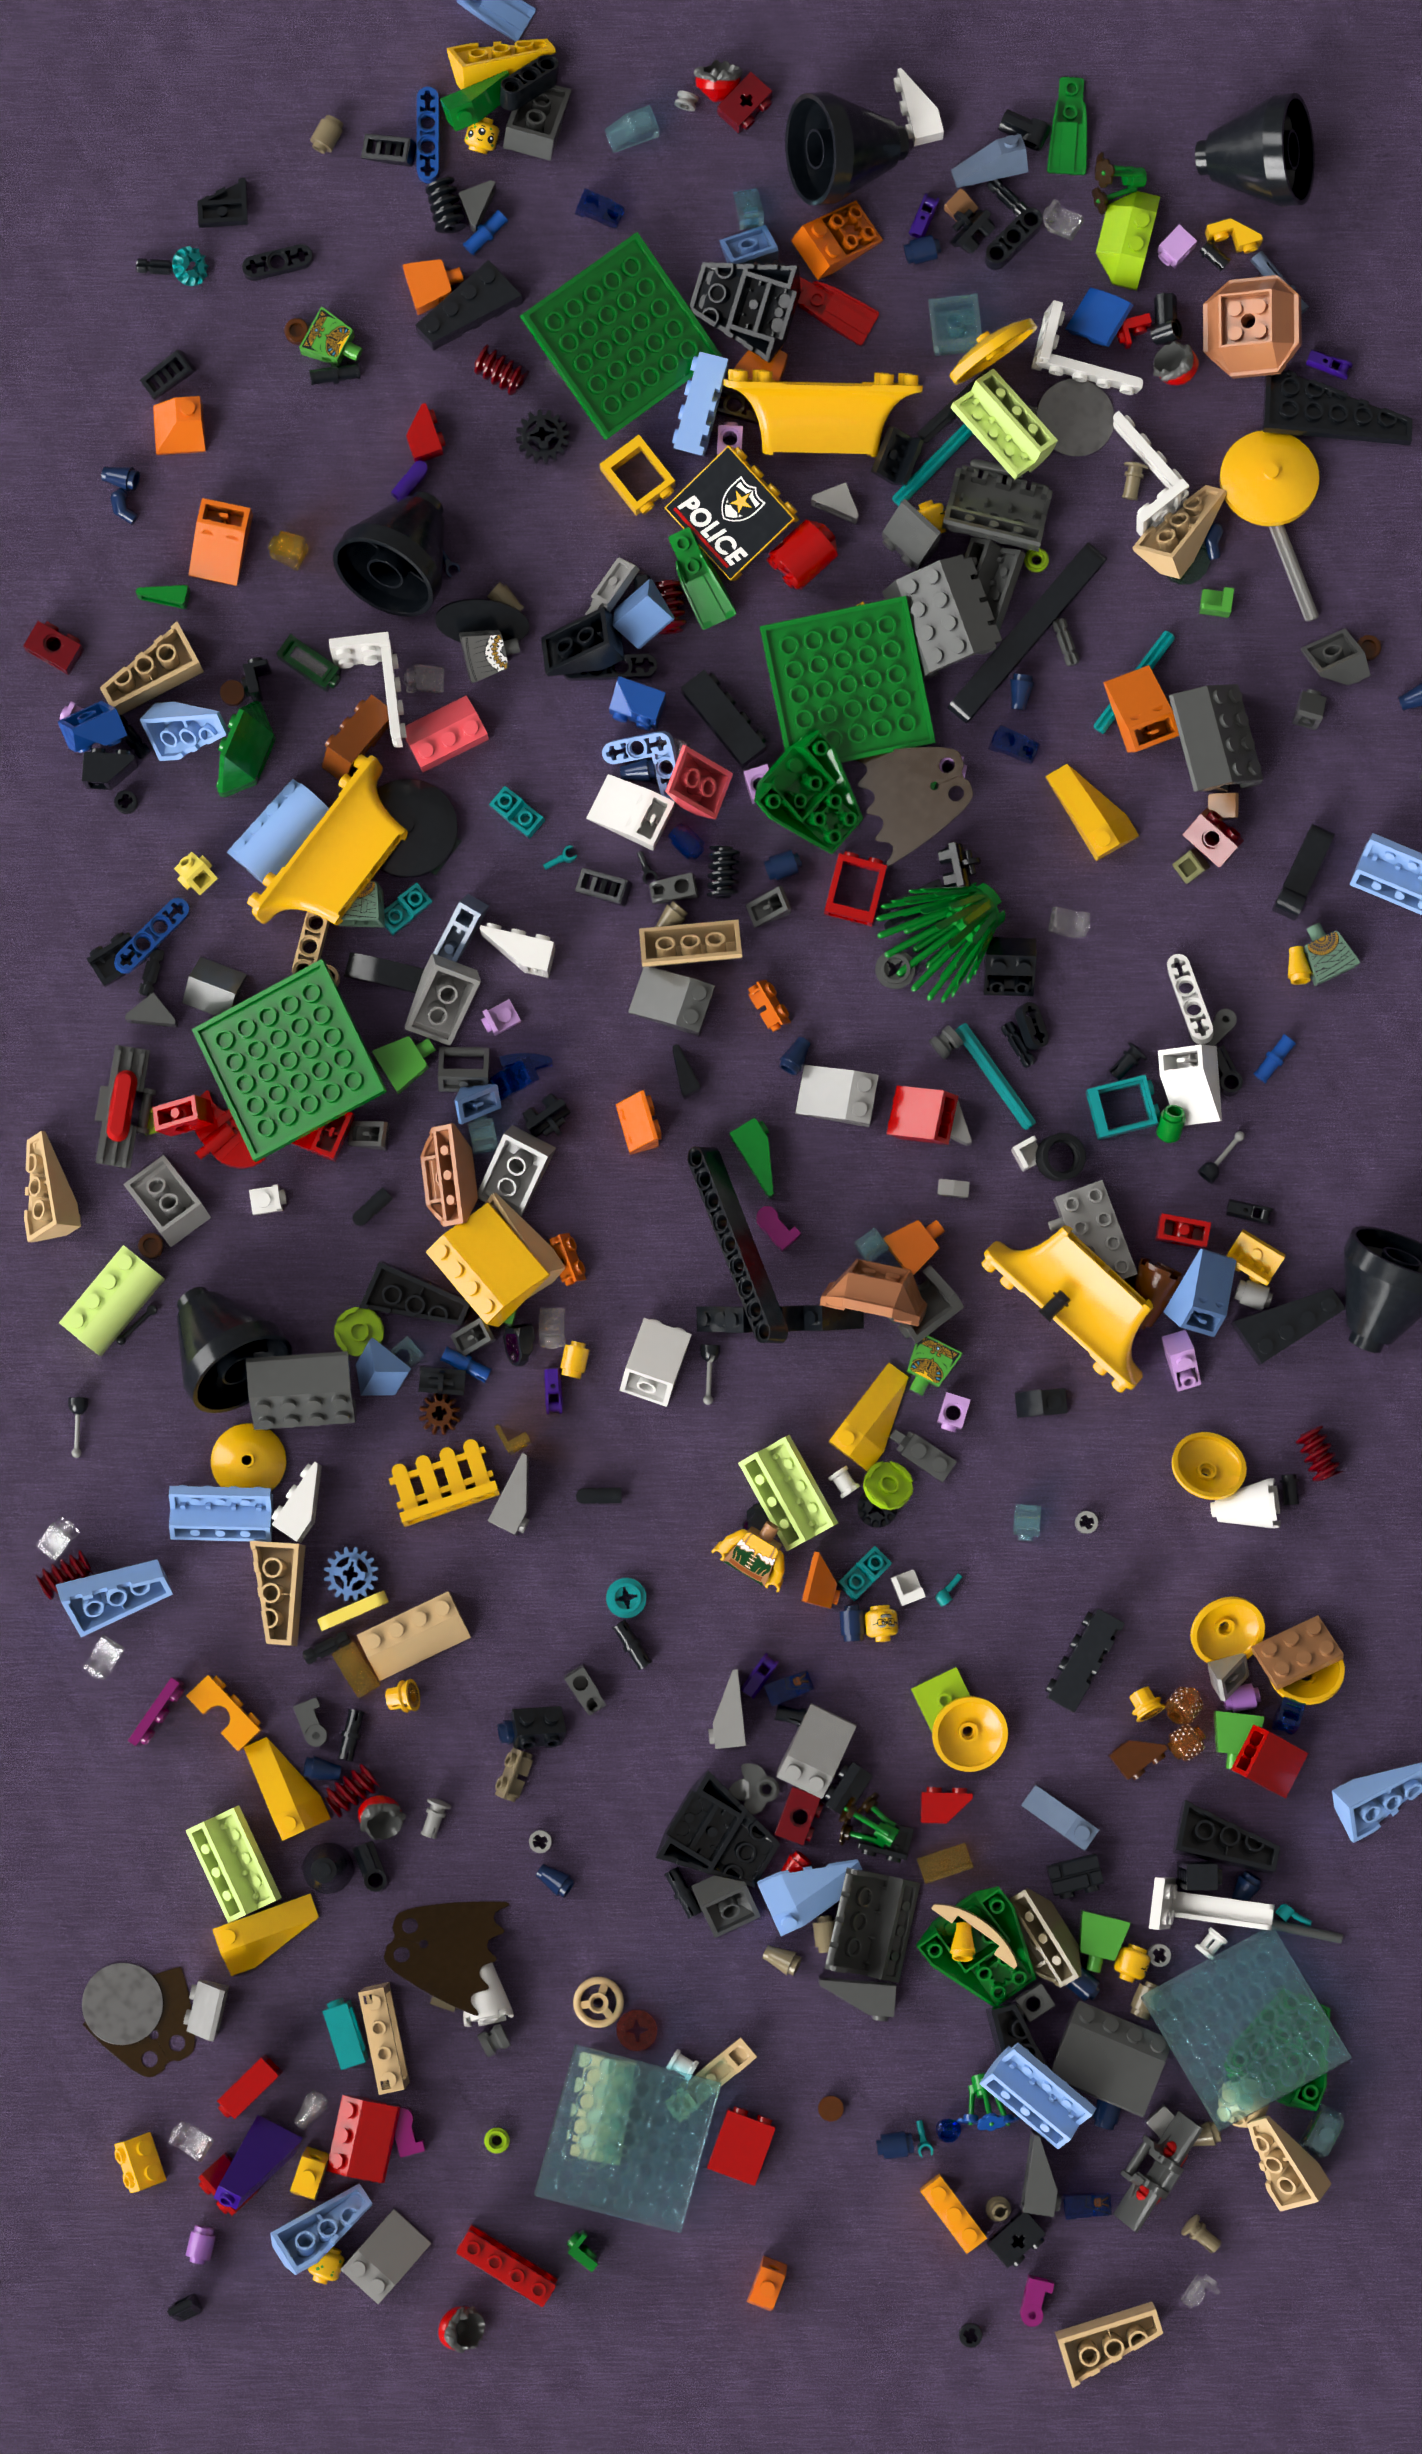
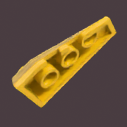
[447,39,556,90]
[1045,764,1139,861]
[829,1363,909,1472]
[243,1737,331,1841]
[212,1893,319,1976]

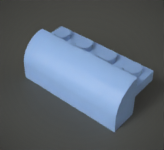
[227,779,329,884]
[1349,833,1422,915]
[169,1485,273,1542]
[980,2043,1096,2149]

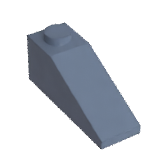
[951,134,1028,188]
[433,894,489,963]
[1021,1785,1099,1851]

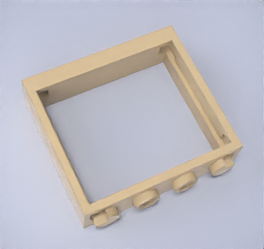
[358,1982,410,2095]

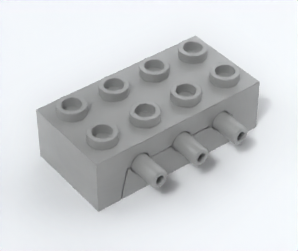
[1048,1180,1138,1280]

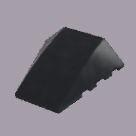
[689,262,801,363]
[655,1770,780,1888]

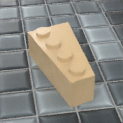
[100,621,204,715]
[250,1541,305,1646]
[1055,2302,1163,2388]

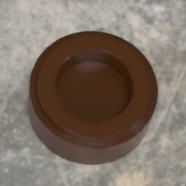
[284,318,309,345]
[1357,635,1381,661]
[220,680,245,706]
[138,1233,164,1259]
[818,2095,844,2122]

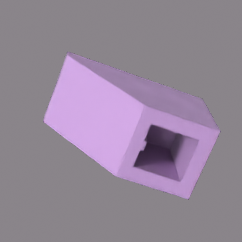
[1162,1329,1201,1392]

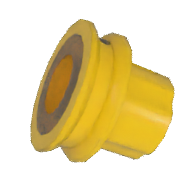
[385,1679,420,1713]
[1129,1686,1166,1722]

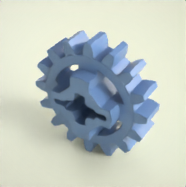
[324,1547,379,1601]

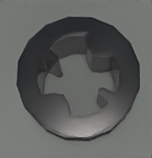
[114,790,138,814]
[959,2323,982,2348]

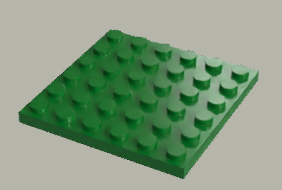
[520,232,722,440]
[759,596,936,763]
[192,959,387,1162]

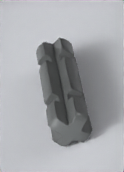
[1052,618,1079,667]

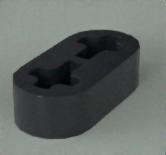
[1015,1002,1049,1050]

